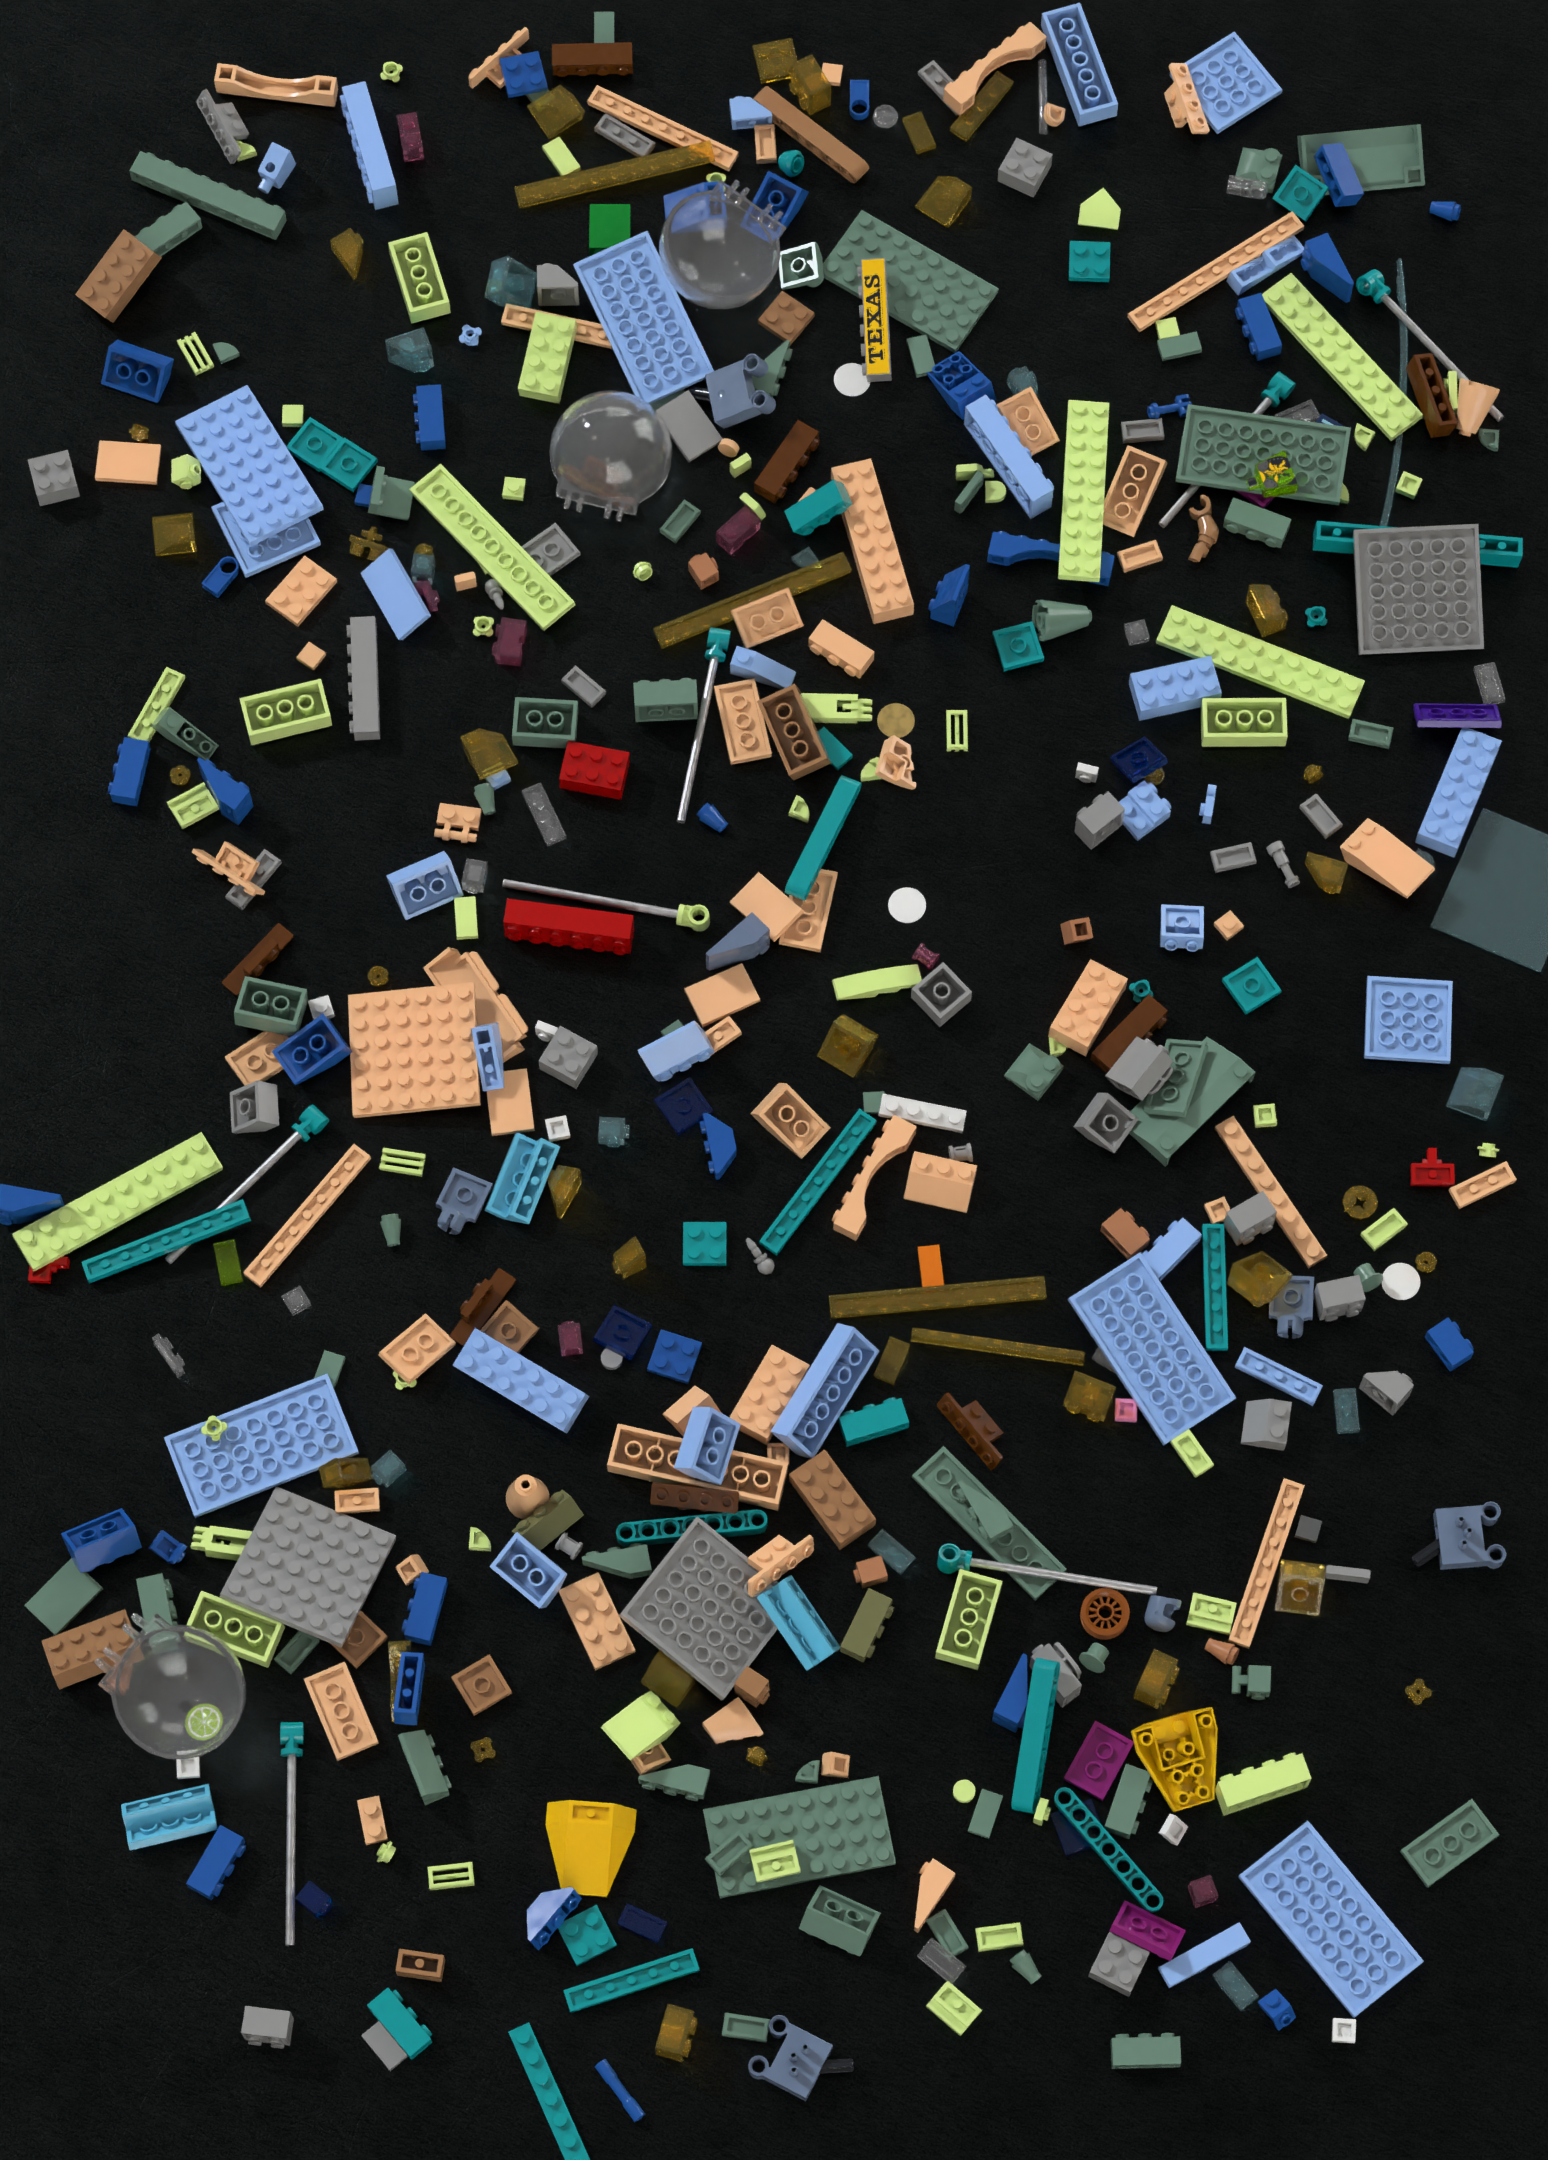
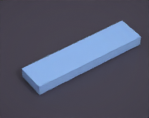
[1235,1347,1323,1406]

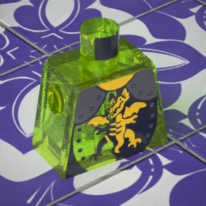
[1246,450,1298,498]

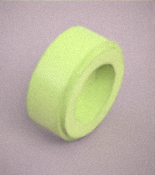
[953,1780,975,1803]

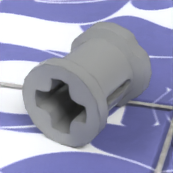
[948,1143,973,1162]
[554,1532,583,1560]

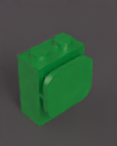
[589,204,631,256]

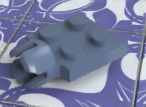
[436,1167,493,1235]
[1269,1275,1314,1339]

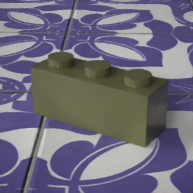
[512,1490,584,1551]
[840,1588,894,1662]

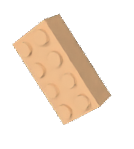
[1048,959,1128,1057]
[729,1345,810,1445]

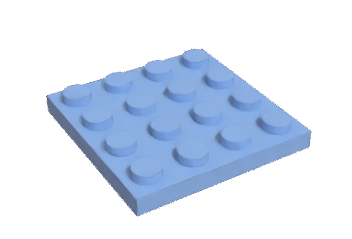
[1170,32,1282,134]
[211,502,321,578]
[1364,976,1453,1064]

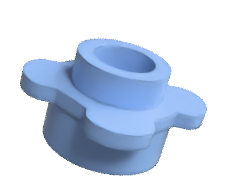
[459,325,482,346]

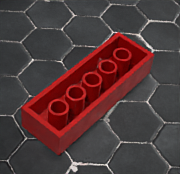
[503,898,634,955]

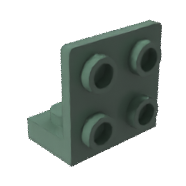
[368,466,415,521]

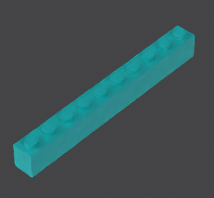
[1313,521,1523,568]

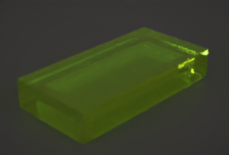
[213,1239,243,1286]

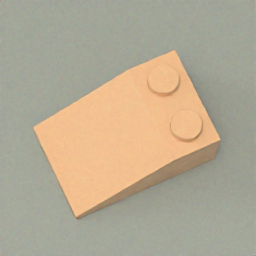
[751,1083,830,1159]

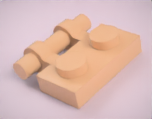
[434,803,482,843]

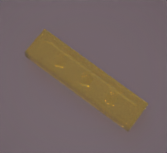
[950,71,1014,141]

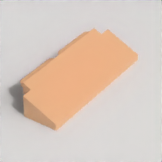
[423,947,528,1063]

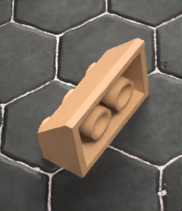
[904,1151,977,1213]

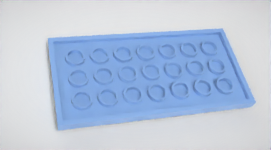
[573,231,714,408]
[175,385,324,546]
[1068,1252,1236,1446]
[164,1374,359,1518]
[1239,1821,1424,2018]

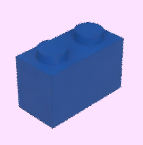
[1425,1318,1474,1372]

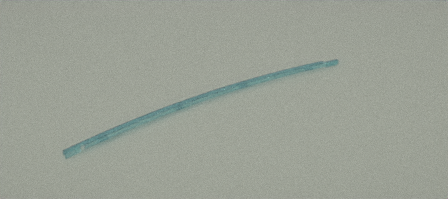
[1380,258,1408,527]

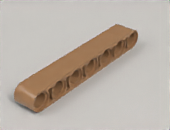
[753,86,869,183]

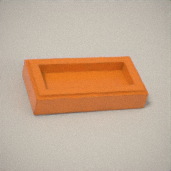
[918,1245,944,1290]

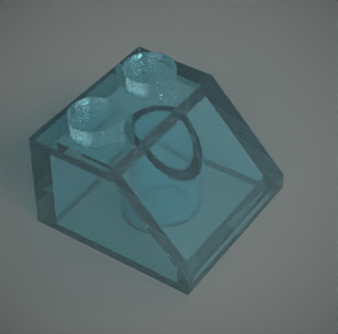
[485,256,537,308]
[385,327,434,373]
[1446,1067,1504,1121]

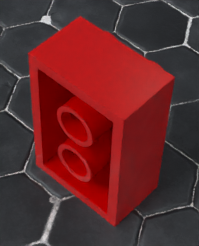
[559,741,630,800]

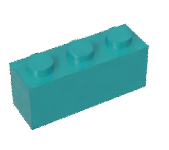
[784,479,852,536]
[839,1397,909,1447]
[367,1988,432,2060]

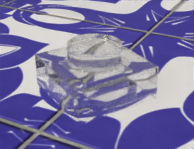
[1124,619,1150,646]
[281,1286,311,1316]

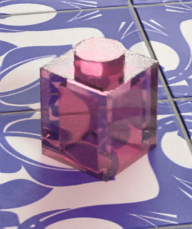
[558,1321,583,1356]
[1188,1875,1219,1908]

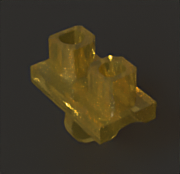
[349,526,389,561]

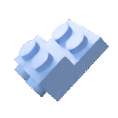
[1119,780,1171,841]
[1160,904,1204,952]

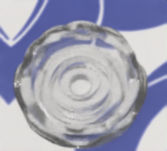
[873,105,898,129]

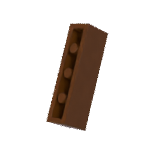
[552,42,633,77]
[1406,353,1458,438]
[754,420,820,503]
[1091,994,1168,1074]

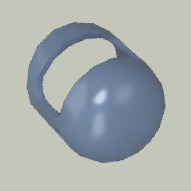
[1144,1595,1182,1632]

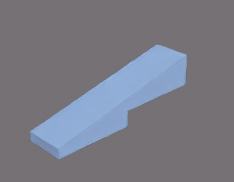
[1226,236,1304,296]
[1158,1922,1251,1988]

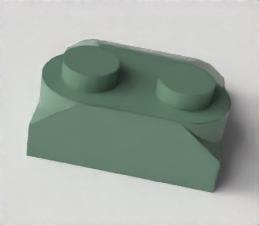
[1233,148,1282,193]
[778,242,824,290]
[1004,1043,1064,1101]

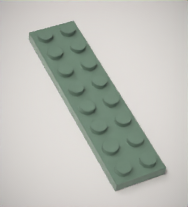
[912,1446,1067,1601]

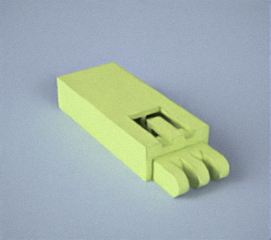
[801,693,872,723]
[191,1526,252,1561]

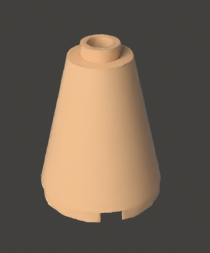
[1456,378,1500,437]
[506,1475,549,1520]

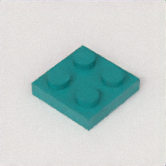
[1272,165,1329,222]
[1069,241,1110,282]
[286,417,343,472]
[320,437,378,492]
[992,621,1044,671]
[1222,957,1282,1015]
[683,1222,727,1266]
[558,1905,617,1966]

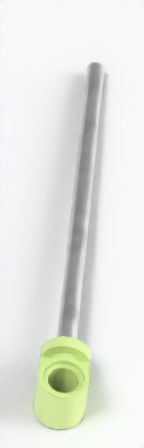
[502,879,710,931]

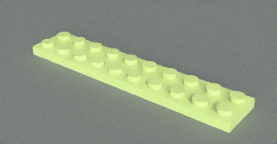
[1262,273,1423,441]
[1058,400,1109,582]
[409,464,575,631]
[1156,605,1365,719]
[12,1132,223,1272]

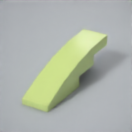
[832,964,922,1000]

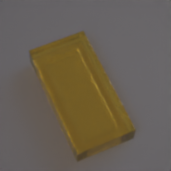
[902,111,936,154]
[874,1336,910,1385]

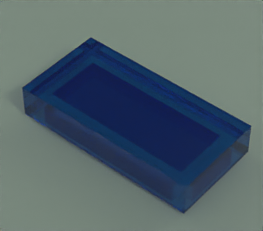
[617,1903,668,1943]

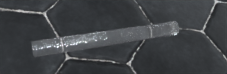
[1038,59,1047,134]

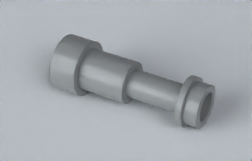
[1266,841,1300,888]

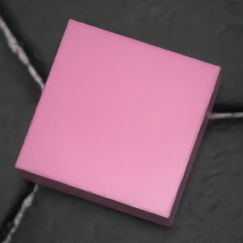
[1115,1398,1137,1422]

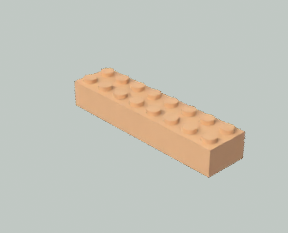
[831,458,914,624]
[607,1424,788,1511]

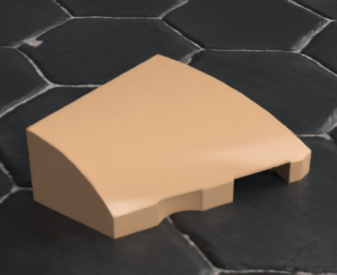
[875,735,916,790]
[703,1697,764,1744]

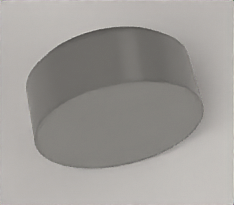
[601,1347,623,1370]

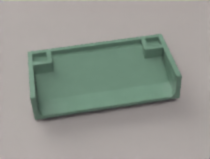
[1297,124,1425,195]
[1129,1037,1255,1167]

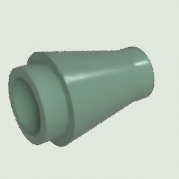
[474,783,496,815]
[380,1214,401,1246]
[1010,1949,1041,1984]

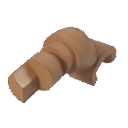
[1188,495,1219,562]

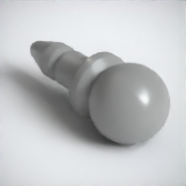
[485,579,504,609]
[746,1238,775,1275]

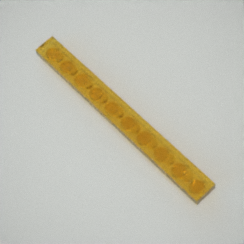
[514,140,715,208]
[653,552,851,649]
[829,1276,1047,1319]

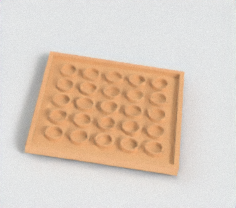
[348,982,481,1118]

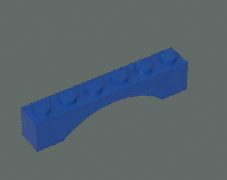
[987,531,1114,586]

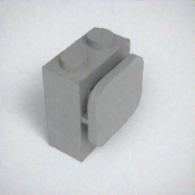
[1105,1036,1174,1101]
[1029,1642,1082,1707]

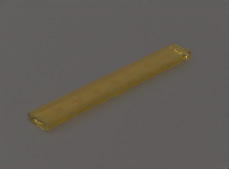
[911,1328,1085,1366]

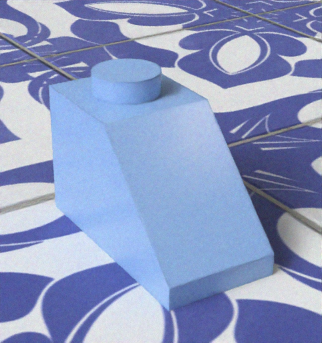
[729,96,772,130]

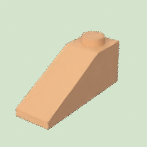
[914,1859,955,1933]

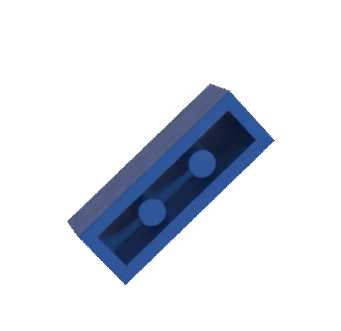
[1314,143,1364,207]
[1235,293,1282,361]
[413,384,446,451]
[108,737,151,806]
[402,1572,448,1646]
[393,1652,425,1725]
[186,1825,246,1900]

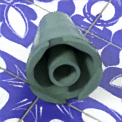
[1032,600,1092,641]

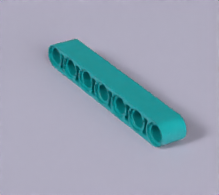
[785,775,862,901]
[616,1510,767,1547]
[1011,1658,1060,1814]
[1054,1787,1163,1913]

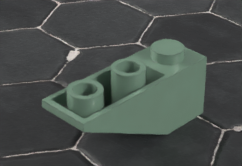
[752,340,793,401]
[151,707,219,761]
[956,1481,1013,1543]
[582,1543,652,1579]
[638,1764,710,1801]

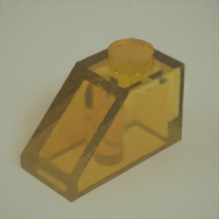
[330,228,363,279]
[1305,852,1349,894]
[612,1236,646,1279]
[319,1458,373,1488]

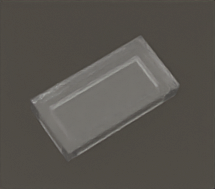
[917,1938,967,1985]

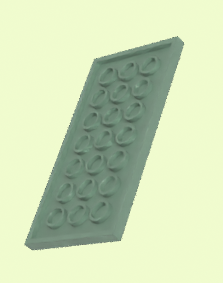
[823,210,999,353]
[1176,404,1351,506]
[703,1776,896,1898]

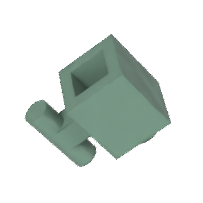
[1232,1665,1271,1700]

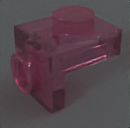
[413,580,440,612]

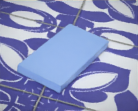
[361,548,431,640]

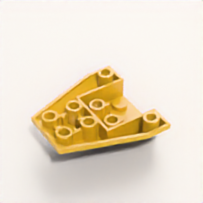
[1131,1707,1218,1812]
[546,1800,637,1897]

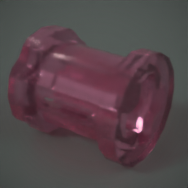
[912,943,940,970]

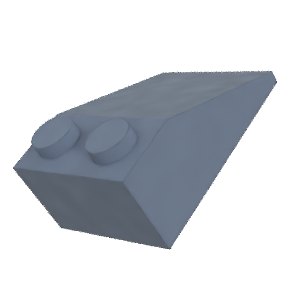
[706,912,770,971]

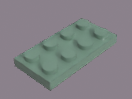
[1144,1039,1209,1117]
[1400,1799,1499,1888]

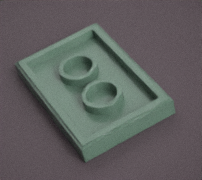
[24,1558,103,1635]

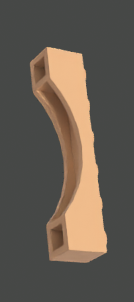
[943,22,1047,115]
[214,63,338,107]
[832,1115,917,1241]

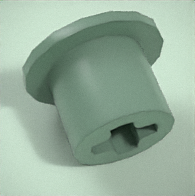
[1354,1263,1383,1292]
[1079,1643,1109,1673]

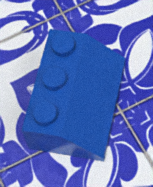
[101,340,174,403]
[61,1508,142,1573]

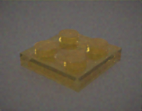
[753,38,800,84]

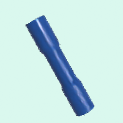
[595,2059,645,2122]

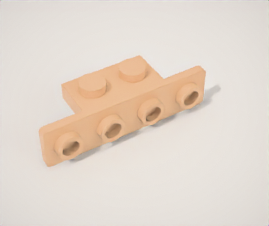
[468,27,529,89]
[1164,63,1210,134]
[192,842,265,896]
[748,1535,814,1597]

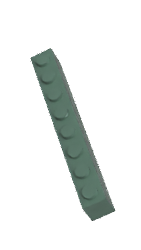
[129,151,287,240]

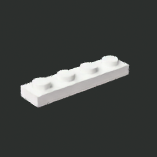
[878,1094,966,1133]

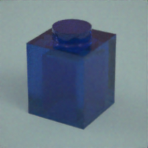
[295,1880,332,1918]

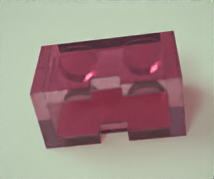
[396,112,424,162]
[716,505,760,555]
[492,617,527,667]

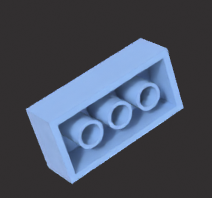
[1129,656,1222,721]

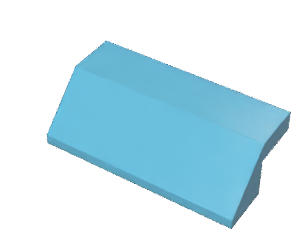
[484,1132,560,1224]
[757,1575,840,1671]
[121,1784,217,1850]

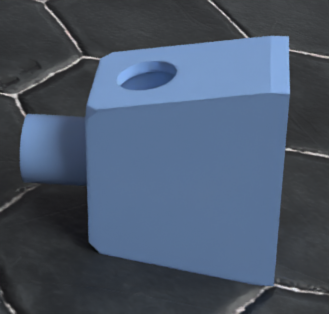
[257,142,296,194]

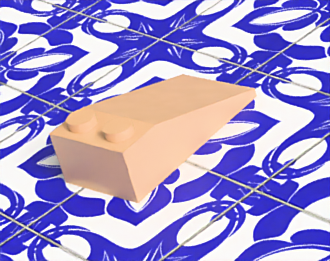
[1103,445,1167,537]
[1340,818,1435,898]

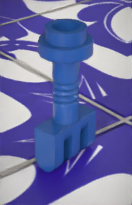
[1147,394,1192,419]

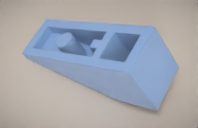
[730,646,796,689]
[471,1022,504,1091]

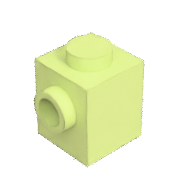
[171,454,201,489]

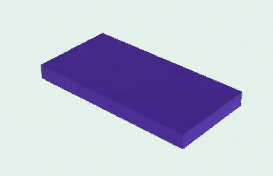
[1413,703,1502,728]

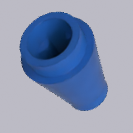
[1430,201,1461,222]
[697,802,728,833]

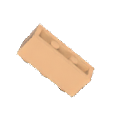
[808,619,874,678]

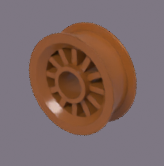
[1080,1588,1130,1640]

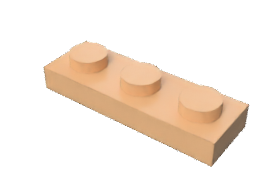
[1449,1161,1517,1209]

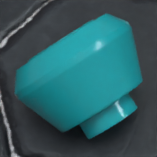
[778,150,804,177]

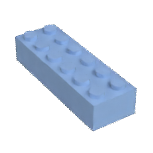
[1041,3,1118,126]
[340,81,398,210]
[964,395,1054,519]
[1415,728,1502,857]
[771,1323,879,1459]
[453,1328,589,1433]

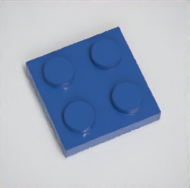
[499,51,548,98]
[647,1329,702,1384]

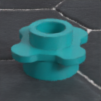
[1305,606,1327,627]
[1129,980,1153,1003]

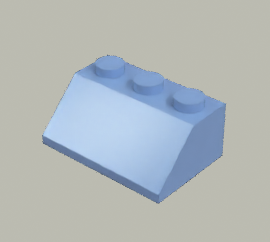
[386,851,464,920]
[638,1021,715,1082]
[674,1407,741,1485]
[490,1532,567,1608]

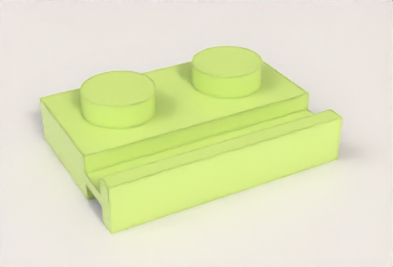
[167,782,219,829]
[1186,1593,1237,1635]
[749,1840,801,1883]
[926,1981,982,2036]

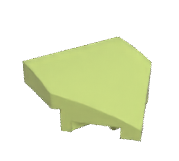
[1078,188,1121,230]

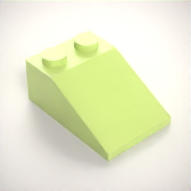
[601,1691,680,1760]

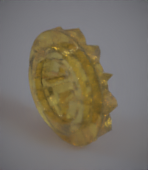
[1343,1186,1378,1220]

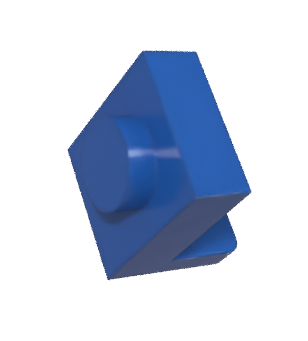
[149,1530,187,1564]
[1258,1989,1296,2030]

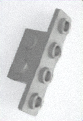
[196,89,249,164]

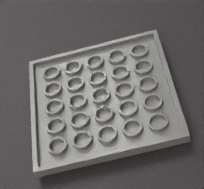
[1353,524,1484,655]
[220,1486,396,1648]
[619,1516,778,1700]

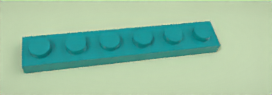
[1202,1224,1228,1351]
[563,1948,700,2013]

